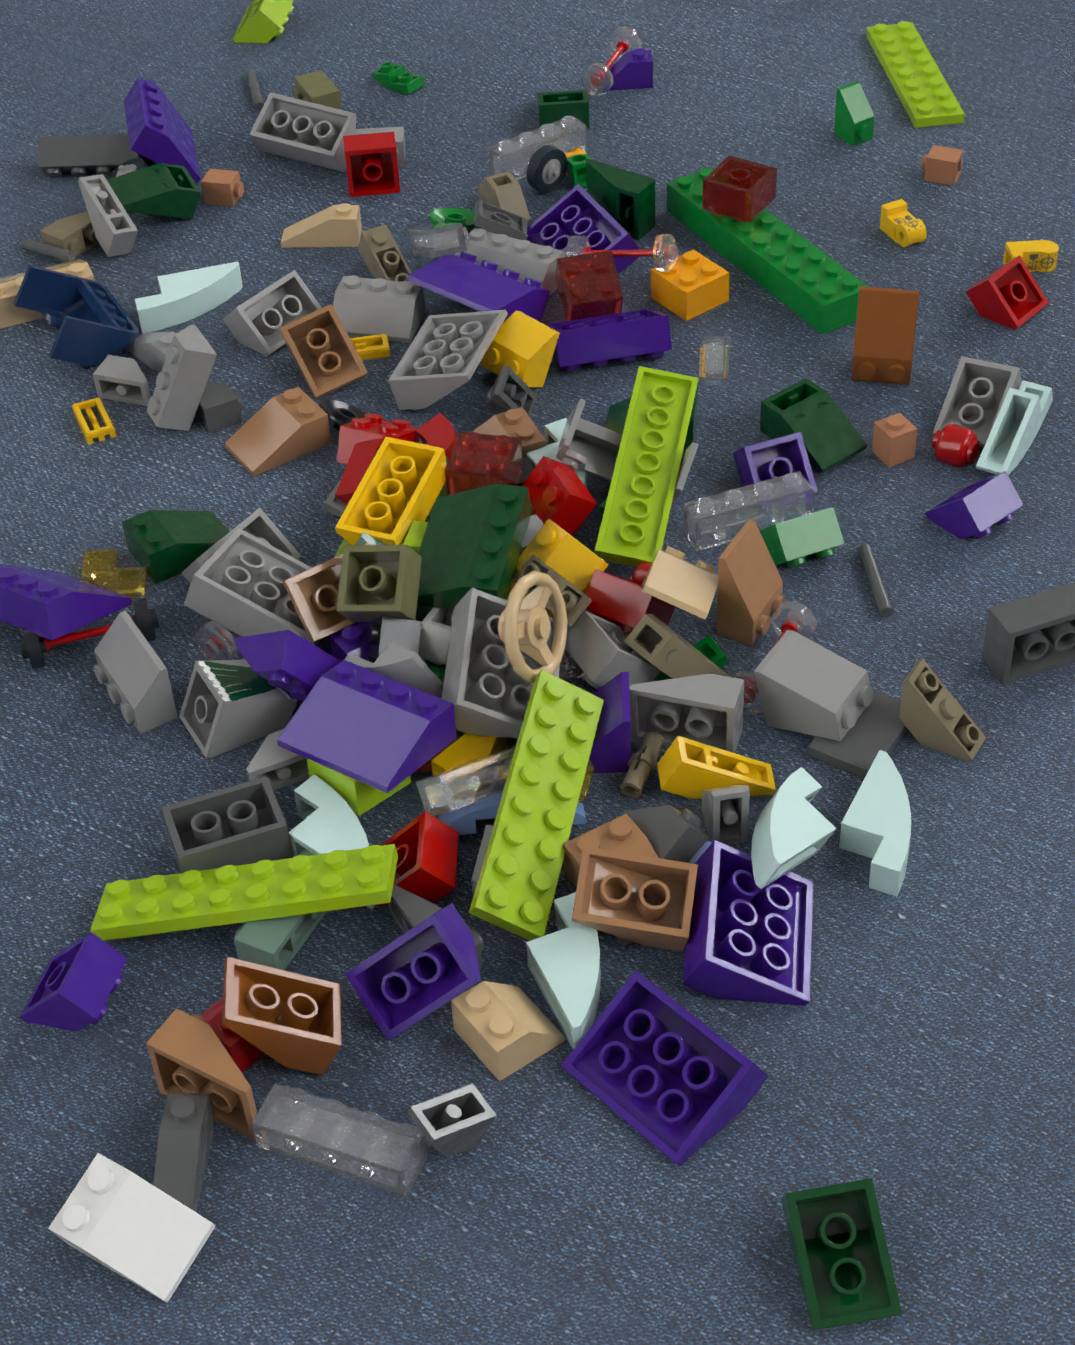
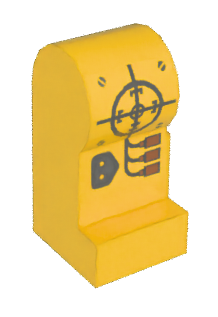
[880,199,927,248]
[1003,240,1059,272]

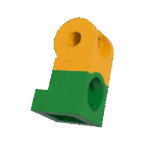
[564,148,595,188]

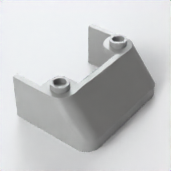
[556,398,699,500]

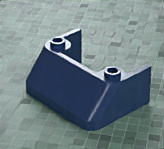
[13,265,139,369]

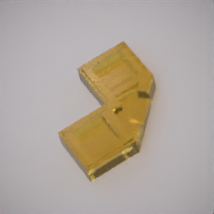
[82,549,147,597]

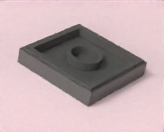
[474,200,528,240]

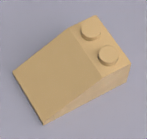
[642,546,718,620]

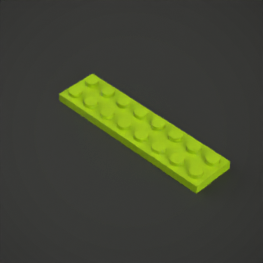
[866,21,965,128]
[594,366,699,567]
[469,670,604,941]
[90,844,398,941]

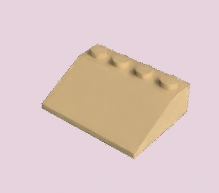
[0,259,95,329]

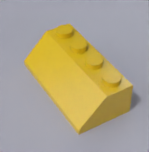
[335,437,449,545]

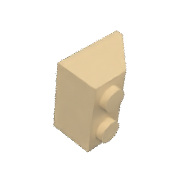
[451,981,565,1081]

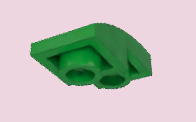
[372,62,425,94]

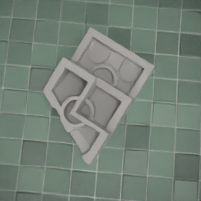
[344,643,443,699]

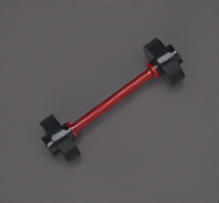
[18,598,160,669]

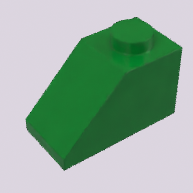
[834,81,874,146]

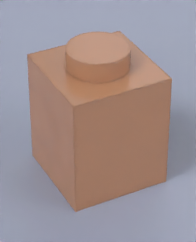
[921,145,964,186]
[201,168,244,207]
[872,413,917,468]

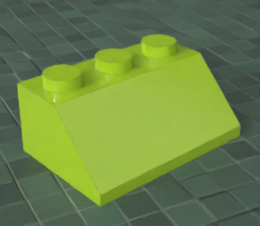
[232,0,294,43]

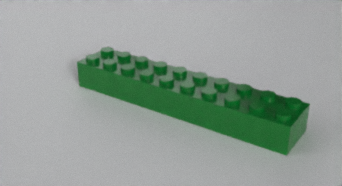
[667,167,869,334]

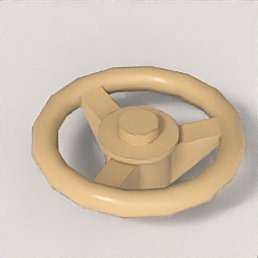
[498,571,568,683]

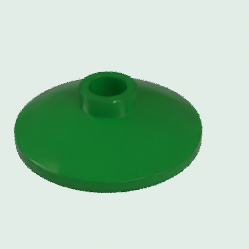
[429,208,475,234]

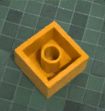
[651,249,730,321]

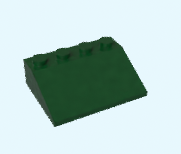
[417,484,532,610]

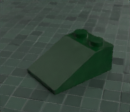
[122,510,229,584]
[781,1178,902,1331]

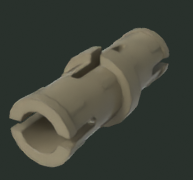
[620,732,665,799]

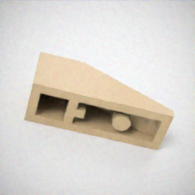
[280,203,362,248]

